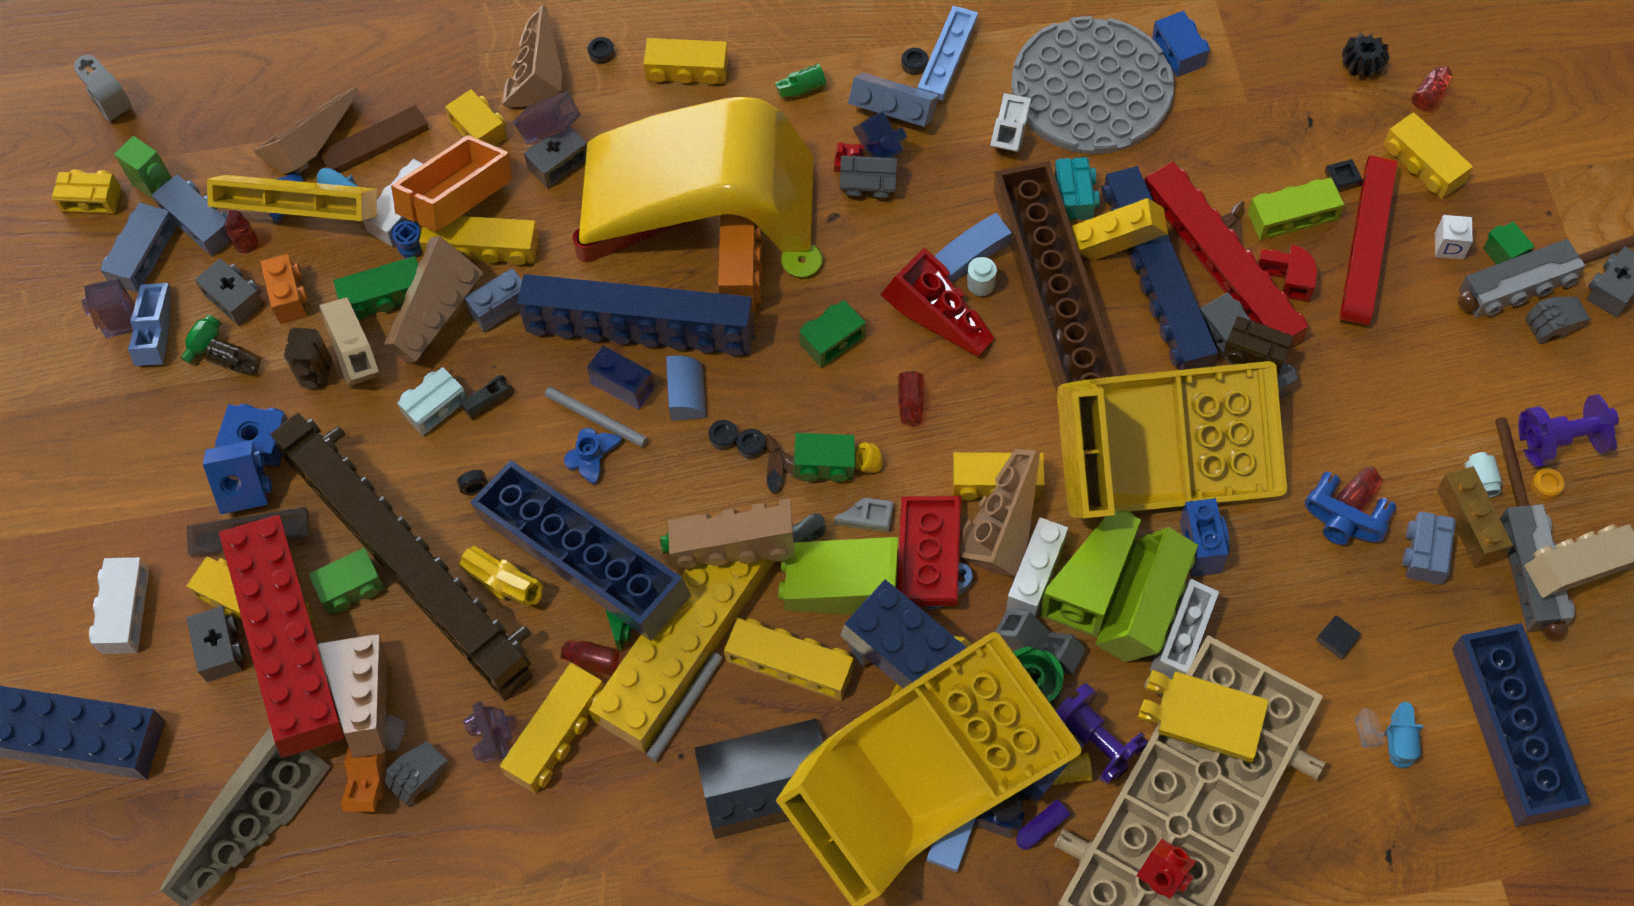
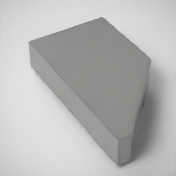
[834,497,894,533]

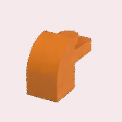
[341,748,386,812]

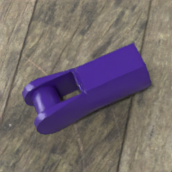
[1016,800,1070,850]

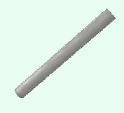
[545,386,648,448]
[646,652,723,762]

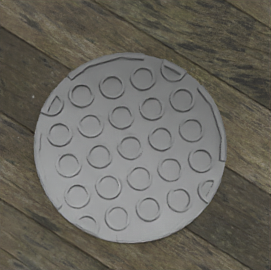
[1011,16,1174,154]

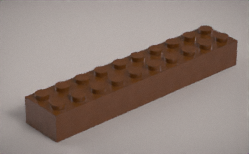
[994,161,1120,393]

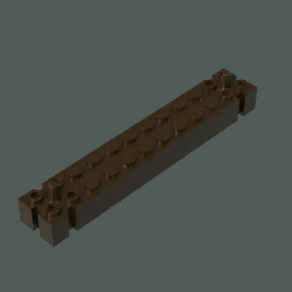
[270,412,533,701]

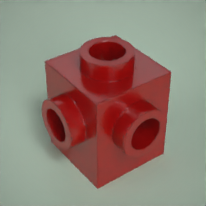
[1136,839,1196,899]

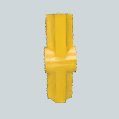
[458,546,544,607]

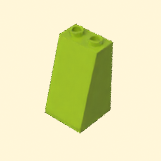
[1040,510,1141,638]
[778,537,898,615]

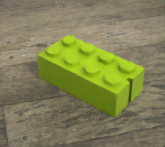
[1095,527,1198,662]

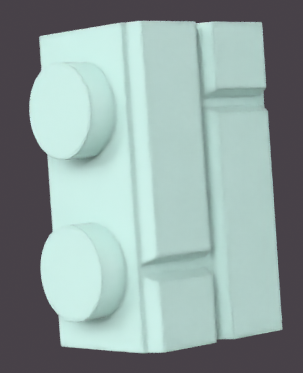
[397,367,467,435]

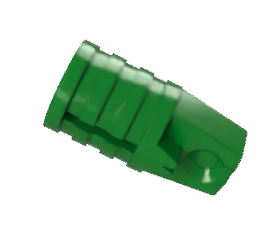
[775,63,826,98]

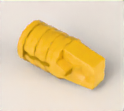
[1052,752,1092,785]

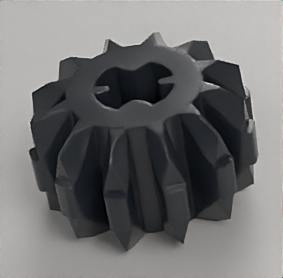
[1342,32,1389,79]

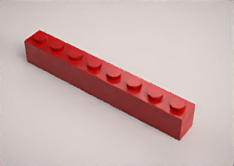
[1145,161,1308,349]

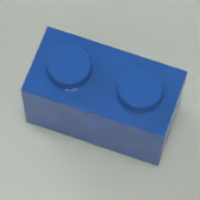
[1152,10,1210,77]

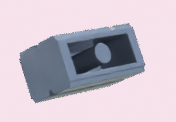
[464,268,522,332]
[1402,512,1456,585]

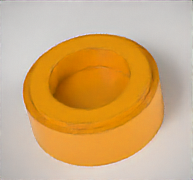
[1531,468,1565,500]

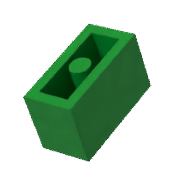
[799,300,866,368]
[793,433,855,482]

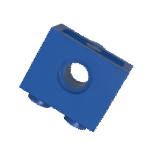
[214,404,288,467]
[203,440,273,514]
[1179,498,1229,577]

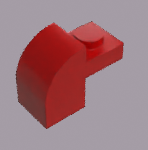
[1257,245,1317,302]

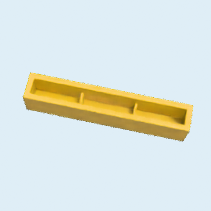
[207,175,377,221]

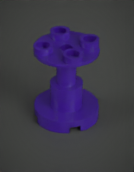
[1518,394,1619,467]
[1056,683,1149,784]

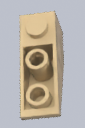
[319,297,379,387]

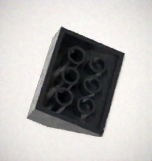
[694,719,823,839]

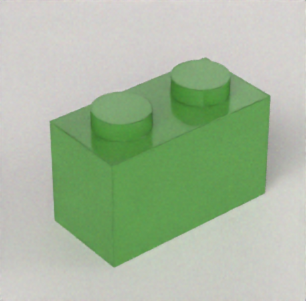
[114,136,172,200]
[309,547,385,615]

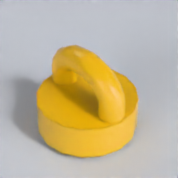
[855,442,883,473]

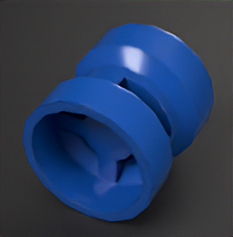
[392,221,423,258]

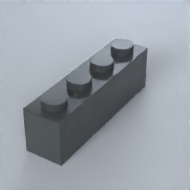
[1200,292,1298,400]

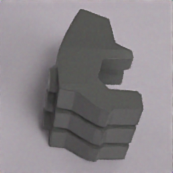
[1525,297,1591,344]
[384,741,448,807]

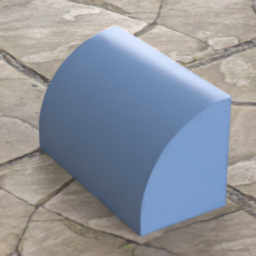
[666,356,706,421]

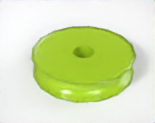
[781,244,823,278]

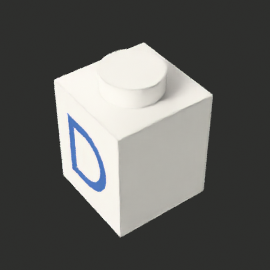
[1435,215,1473,260]

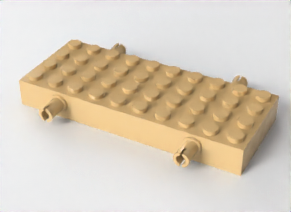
[1054,635,1326,906]

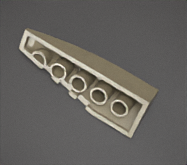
[159,727,331,906]

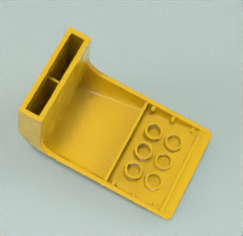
[579,96,814,252]
[1057,361,1287,518]
[776,632,1081,906]

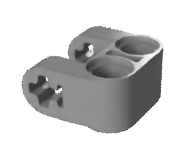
[74,55,132,122]

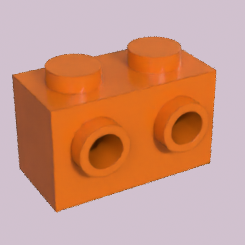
[260,254,308,325]

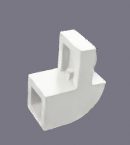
[990,93,1031,152]

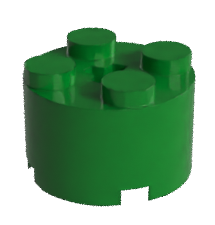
[1013,647,1064,708]

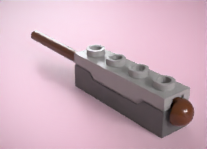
[1458,235,1634,318]
[1495,417,1575,640]

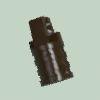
[205,338,261,375]

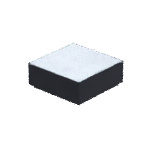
[1325,159,1363,192]
[1316,615,1361,659]

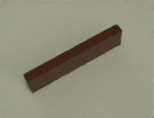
[318,105,429,173]

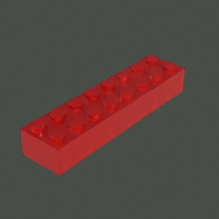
[219,515,344,758]

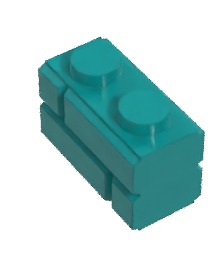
[1054,157,1099,221]

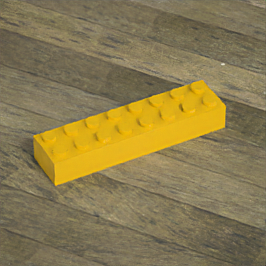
[588,559,775,753]

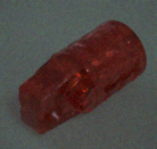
[1412,66,1453,112]
[224,210,258,254]
[898,371,924,427]
[1335,467,1383,511]
[561,640,620,676]

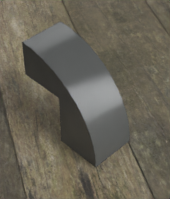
[995,609,1086,675]

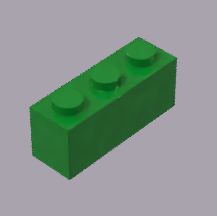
[333,256,419,320]

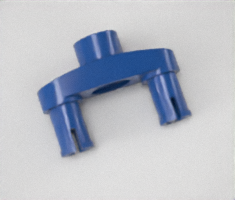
[1305,472,1396,545]

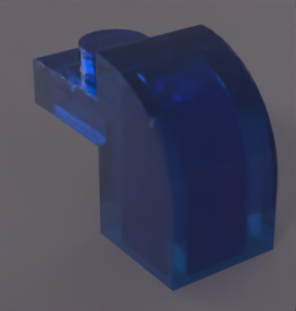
[852,111,907,158]

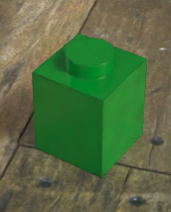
[1483,221,1535,265]

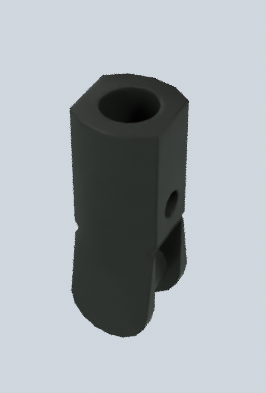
[460,375,514,419]
[793,513,826,543]

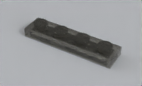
[187,507,310,558]

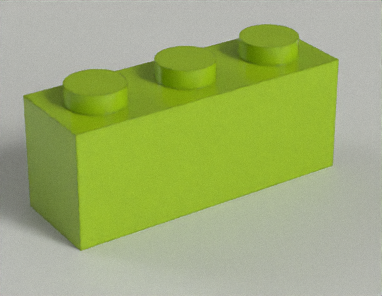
[1248,178,1344,241]

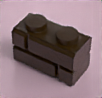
[1222,316,1294,376]
[284,328,332,389]

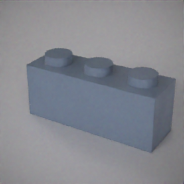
[848,72,939,127]
[152,174,237,257]
[100,202,177,293]

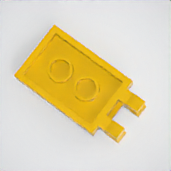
[1137,670,1269,763]

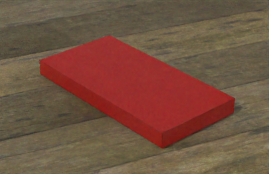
[896,496,962,606]

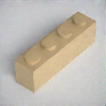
[1524,524,1634,598]

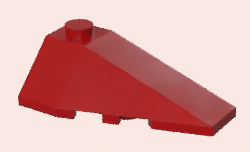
[880,247,994,356]

